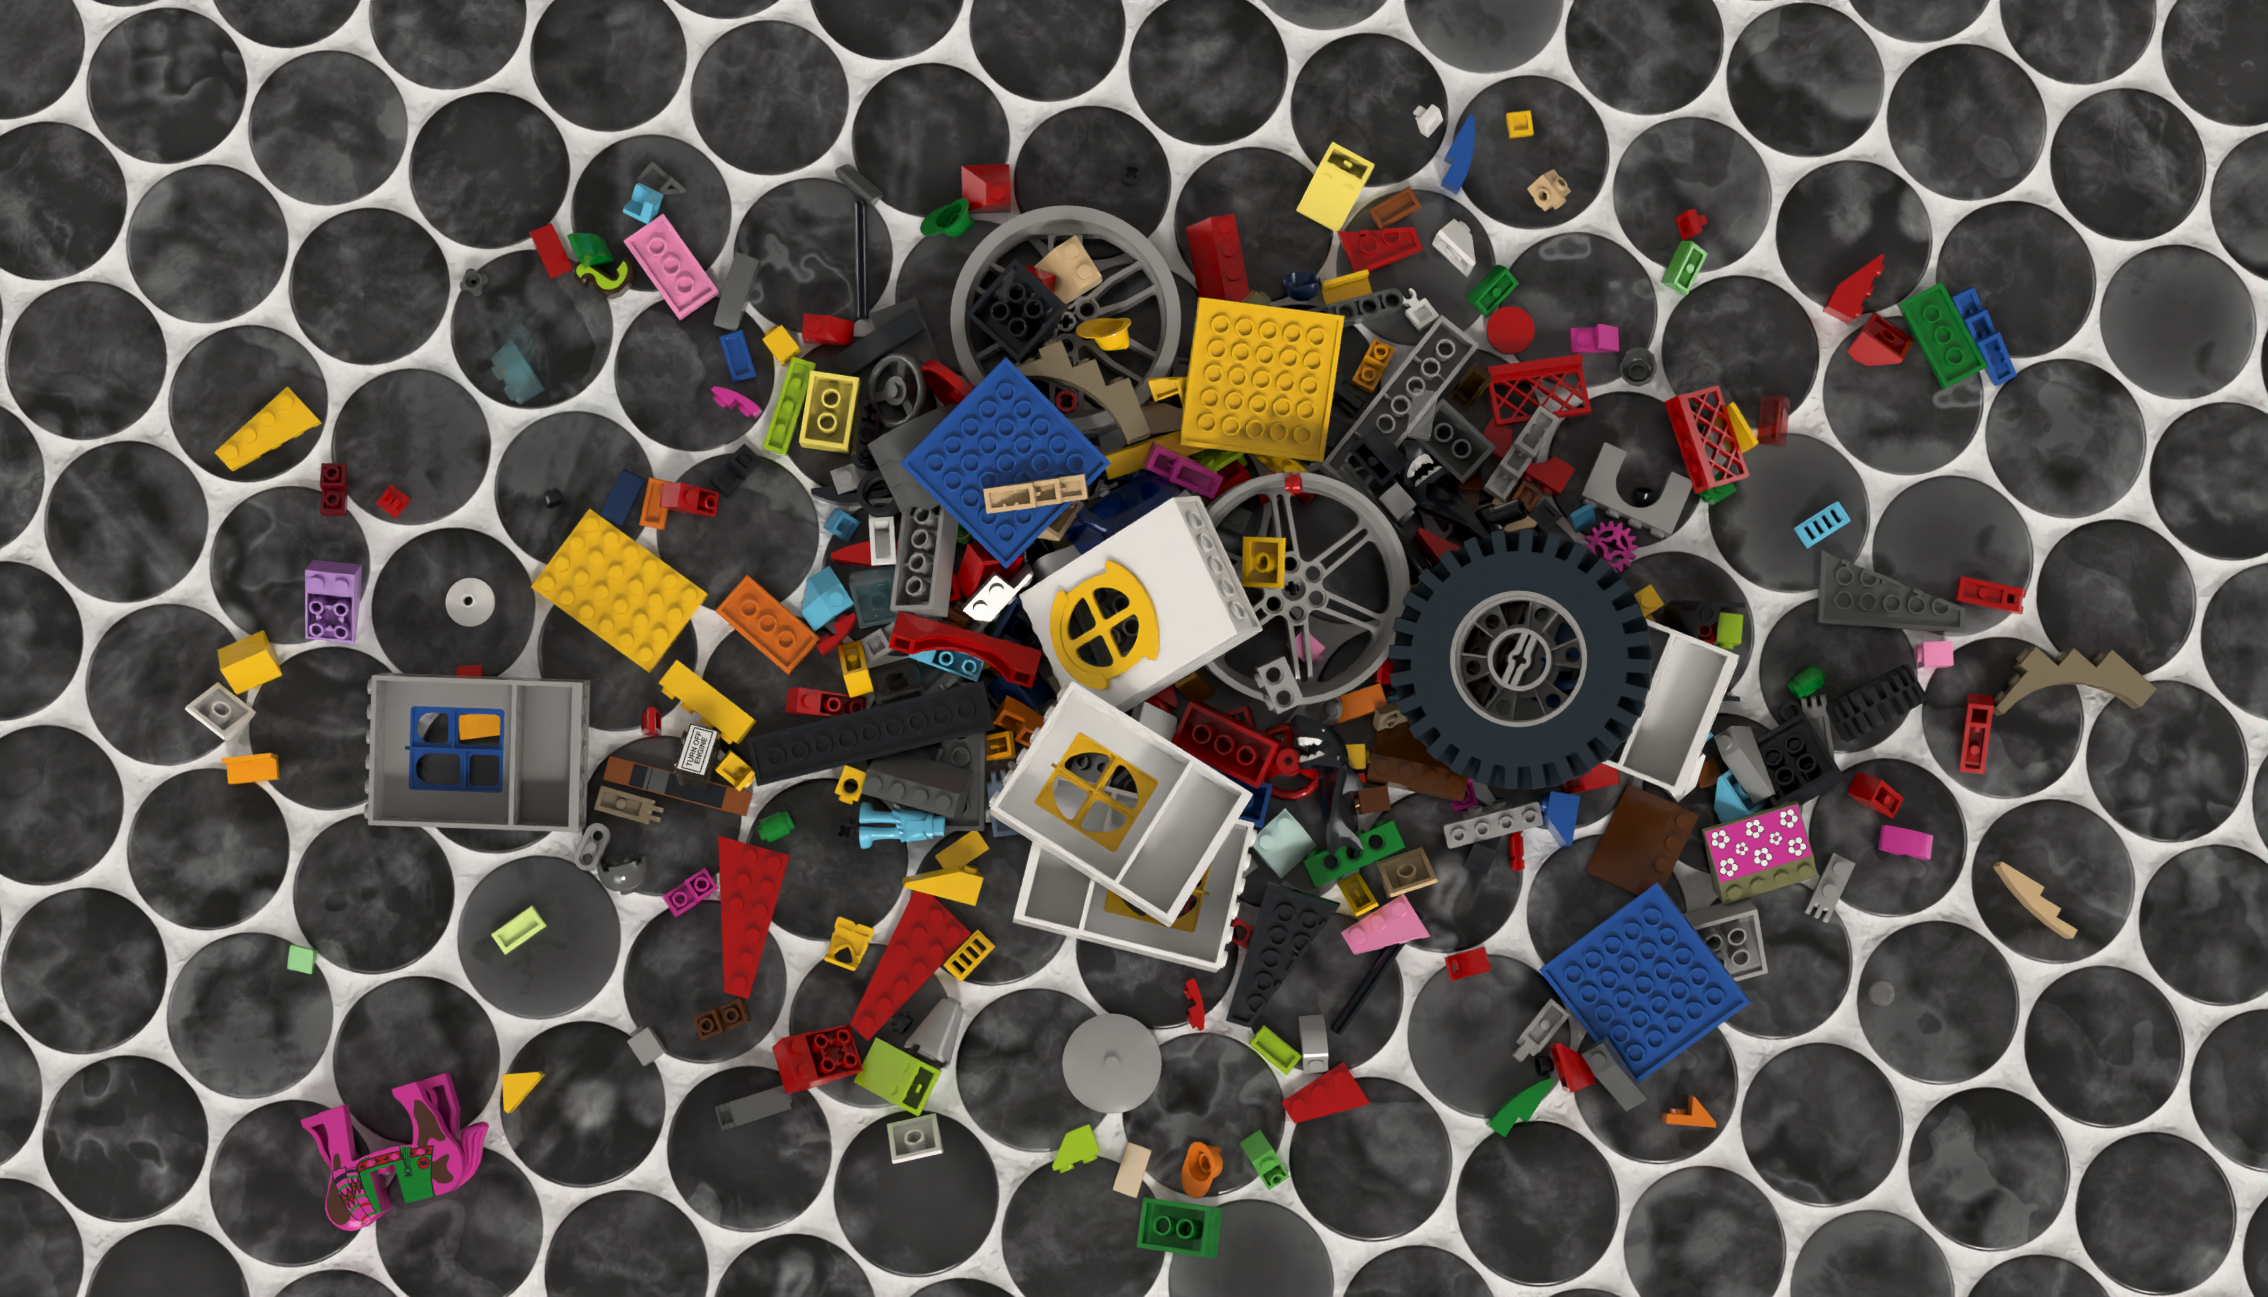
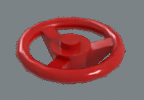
[1263,723,1319,800]

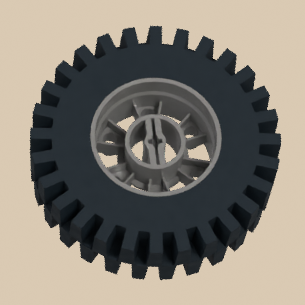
[1389,529,1653,790]

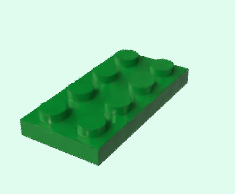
[1897,282,1988,390]

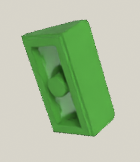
[1661,241,1708,295]

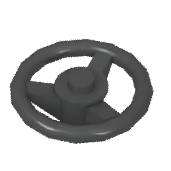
[867,352,927,429]

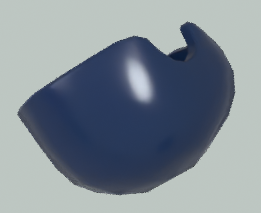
[1284,272,1321,301]

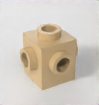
[1527,169,1571,212]

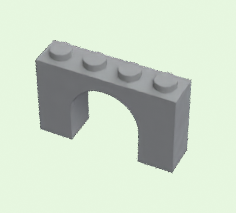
[1578,442,1693,539]

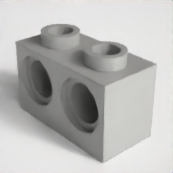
[1378,483,1416,526]
[1253,655,1305,714]

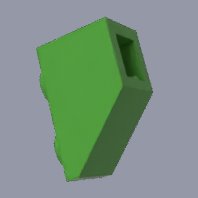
[1239,1130,1289,1190]

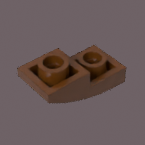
[692,998,751,1041]

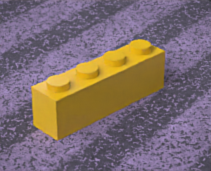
[659,660,757,745]

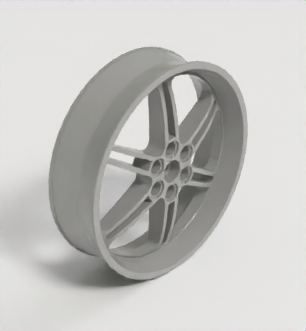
[1204,472,1410,705]

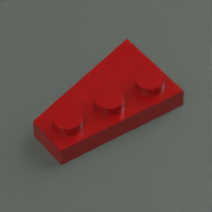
[1337,227,1423,273]

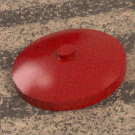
[921,360,975,406]

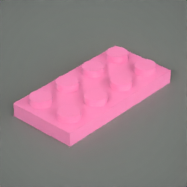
[624,214,719,320]

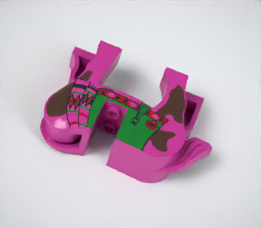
[301,1072,489,1231]

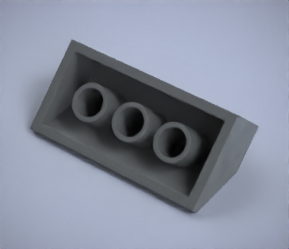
[861,752,974,819]

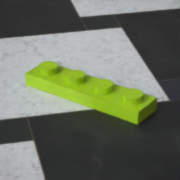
[762,356,816,456]

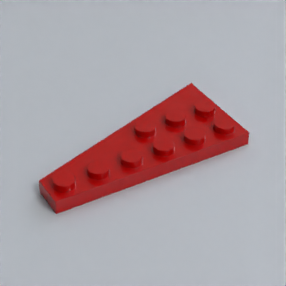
[718,836,790,999]
[850,890,972,1041]

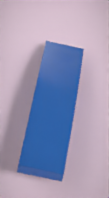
[1950,287,2017,386]

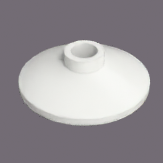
[446,578,495,627]

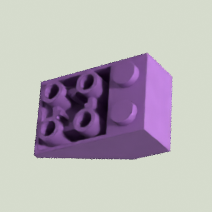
[305,560,362,643]

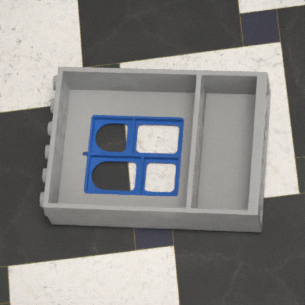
[364,673,590,832]

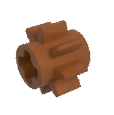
[942,600,971,629]

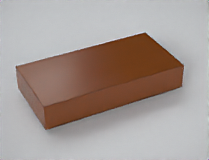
[1368,186,1422,230]

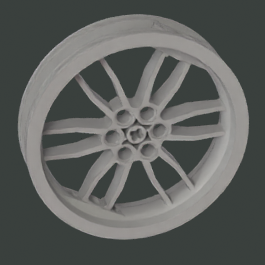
[951,205,1181,439]

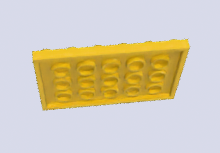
[531,508,708,673]

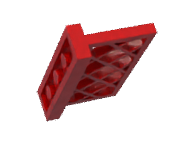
[1486,354,1591,427]
[1665,385,1750,494]

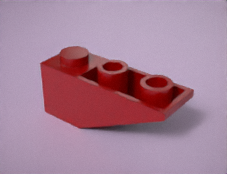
[1823,254,1885,324]
[785,687,867,718]

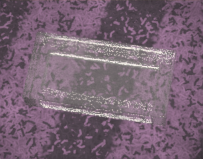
[1405,388,1438,441]

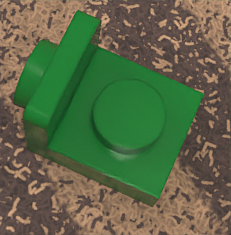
[1699,472,1737,507]

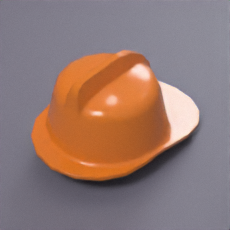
[1181,1142,1223,1198]

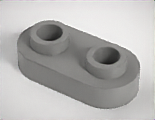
[574,823,611,871]

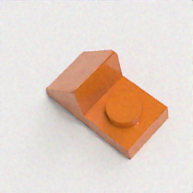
[1662,1095,1716,1128]

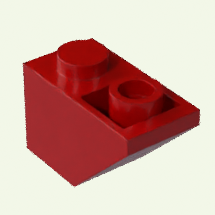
[659,483,719,517]

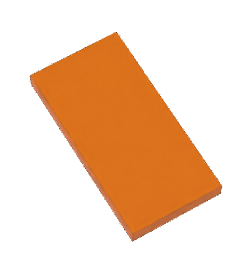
[715,575,821,675]

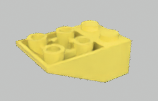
[1296,142,1375,233]

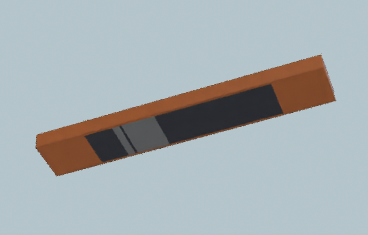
[603,756,753,817]

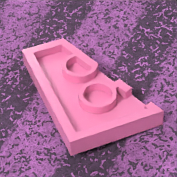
[1341,893,1430,955]

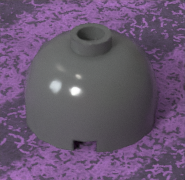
[596,852,648,895]

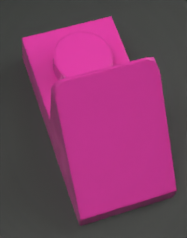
[1569,324,1619,354]

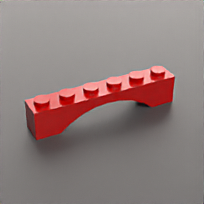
[888,611,1042,688]

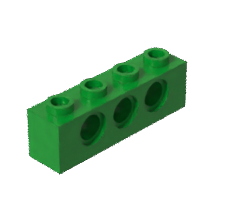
[1302,818,1405,888]

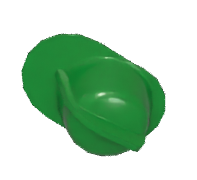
[920,198,975,238]

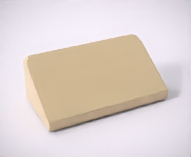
[1113,1142,1152,1198]

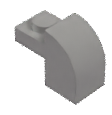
[1299,1014,1329,1074]

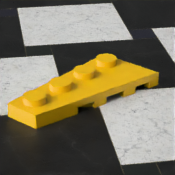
[214,387,322,471]

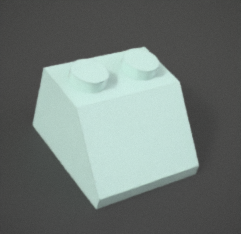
[1252,809,1317,879]

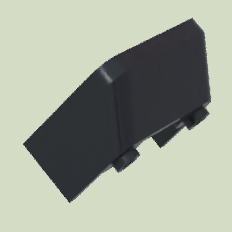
[1663,600,1745,702]

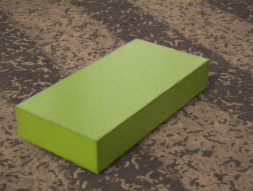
[1248,1025,1302,1075]

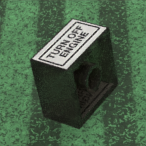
[673,724,721,792]

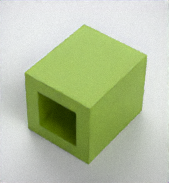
[1714,612,1743,650]

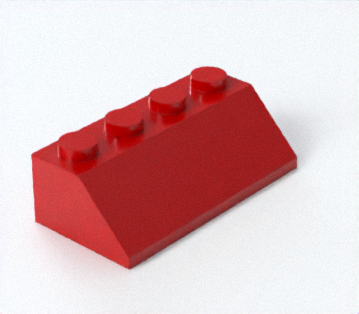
[1186,213,1249,302]
[1171,699,1283,789]

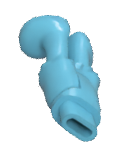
[859,802,945,849]

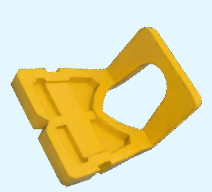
[824,916,875,971]

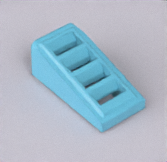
[1794,501,1851,549]

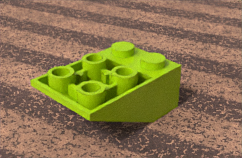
[854,1037,943,1117]

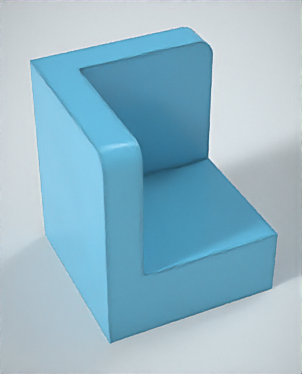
[623,183,663,224]

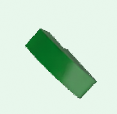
[567,233,615,269]
[1486,1077,1555,1137]

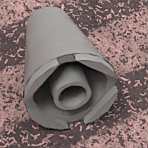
[904,997,964,1069]

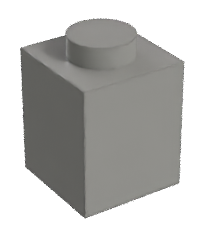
[627,1026,667,1066]

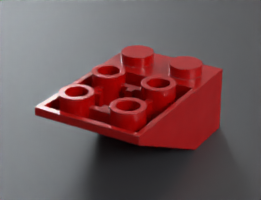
[772,1024,864,1094]

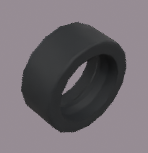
[857,469,900,518]

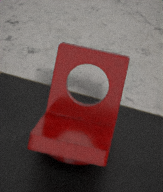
[1444,947,1492,981]

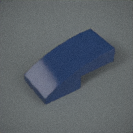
[600,469,646,526]

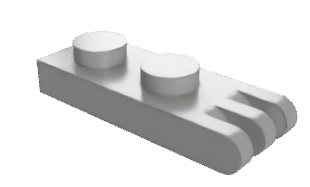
[1800,694,1835,760]
[1804,853,1855,923]

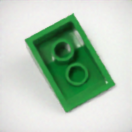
[1137,1197,1223,1258]

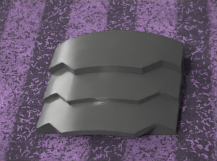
[868,402,958,513]

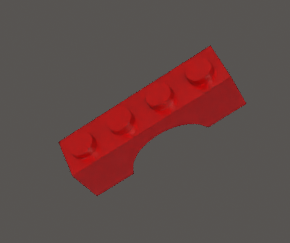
[1482,418,1575,497]

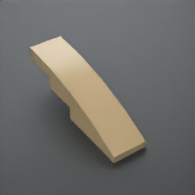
[983,474,1089,514]
[1993,862,2078,939]

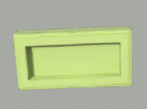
[491,905,547,955]

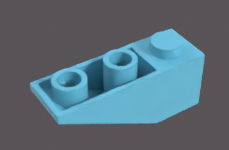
[908,650,984,682]

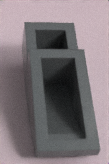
[714,252,761,332]

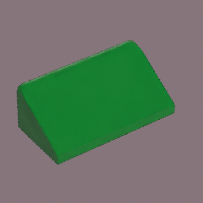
[1465,264,1519,318]

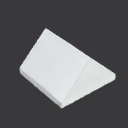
[185,682,256,742]
[887,1113,944,1164]

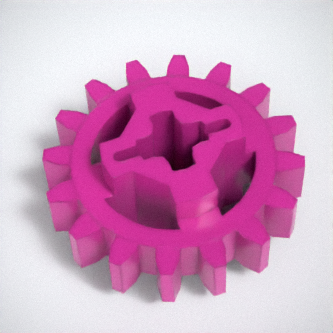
[1585,521,1638,573]

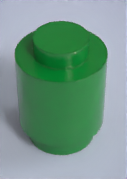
[1788,665,1826,699]
[756,810,795,843]

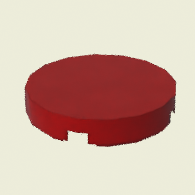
[1486,306,1535,355]

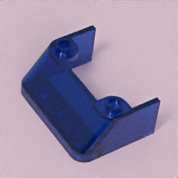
[1065,469,1181,555]

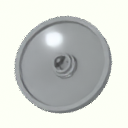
[1062,1014,1162,1114]

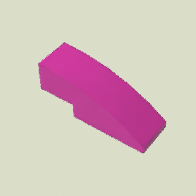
[1143,442,1224,499]

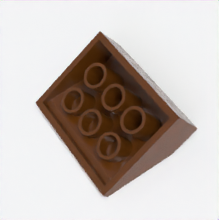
[1366,721,1468,802]
[1585,784,1699,897]

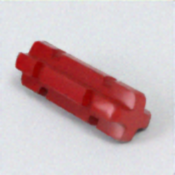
[1509,830,1525,871]

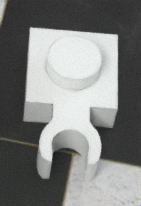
[1403,288,1439,333]

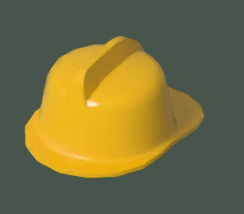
[1076,318,1132,351]

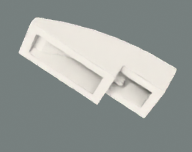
[868,498,896,565]

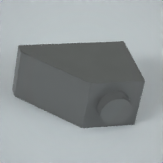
[1217,506,1252,560]

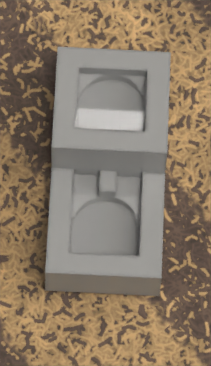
[860,621,895,662]

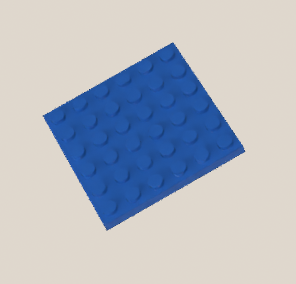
[900,357,1111,569]
[1539,882,1751,1083]

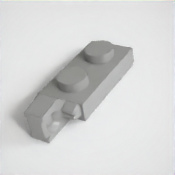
[1512,998,1570,1062]

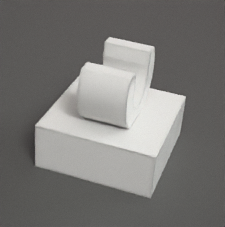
[1413,104,1443,138]

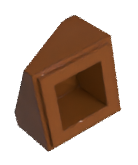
[1696,759,1721,789]

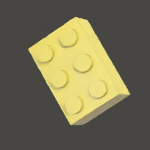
[799,371,861,454]

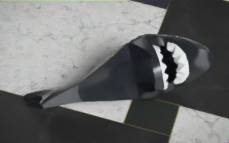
[1396,440,1491,539]
[1290,715,1363,855]

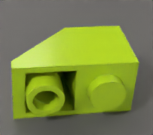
[1052,1123,1100,1173]

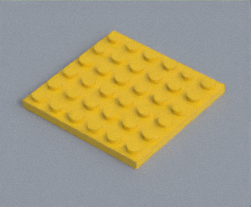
[1178,297,1344,462]

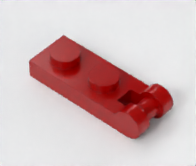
[1955,576,2027,614]

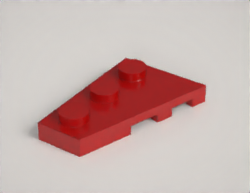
[1281,1062,1370,1123]

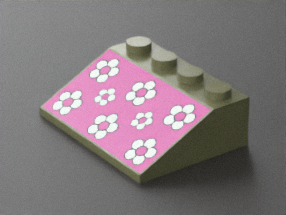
[1702,801,1817,905]

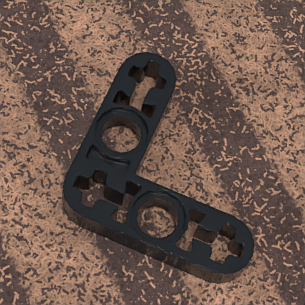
[851,399,880,471]

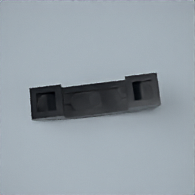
[811,480,893,506]

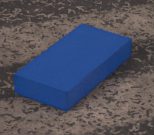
[719,330,757,384]

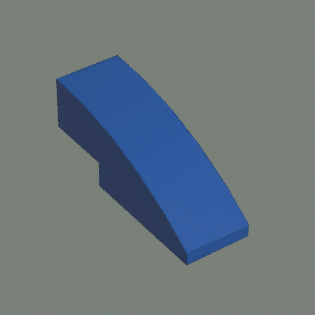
[1440,114,1475,195]

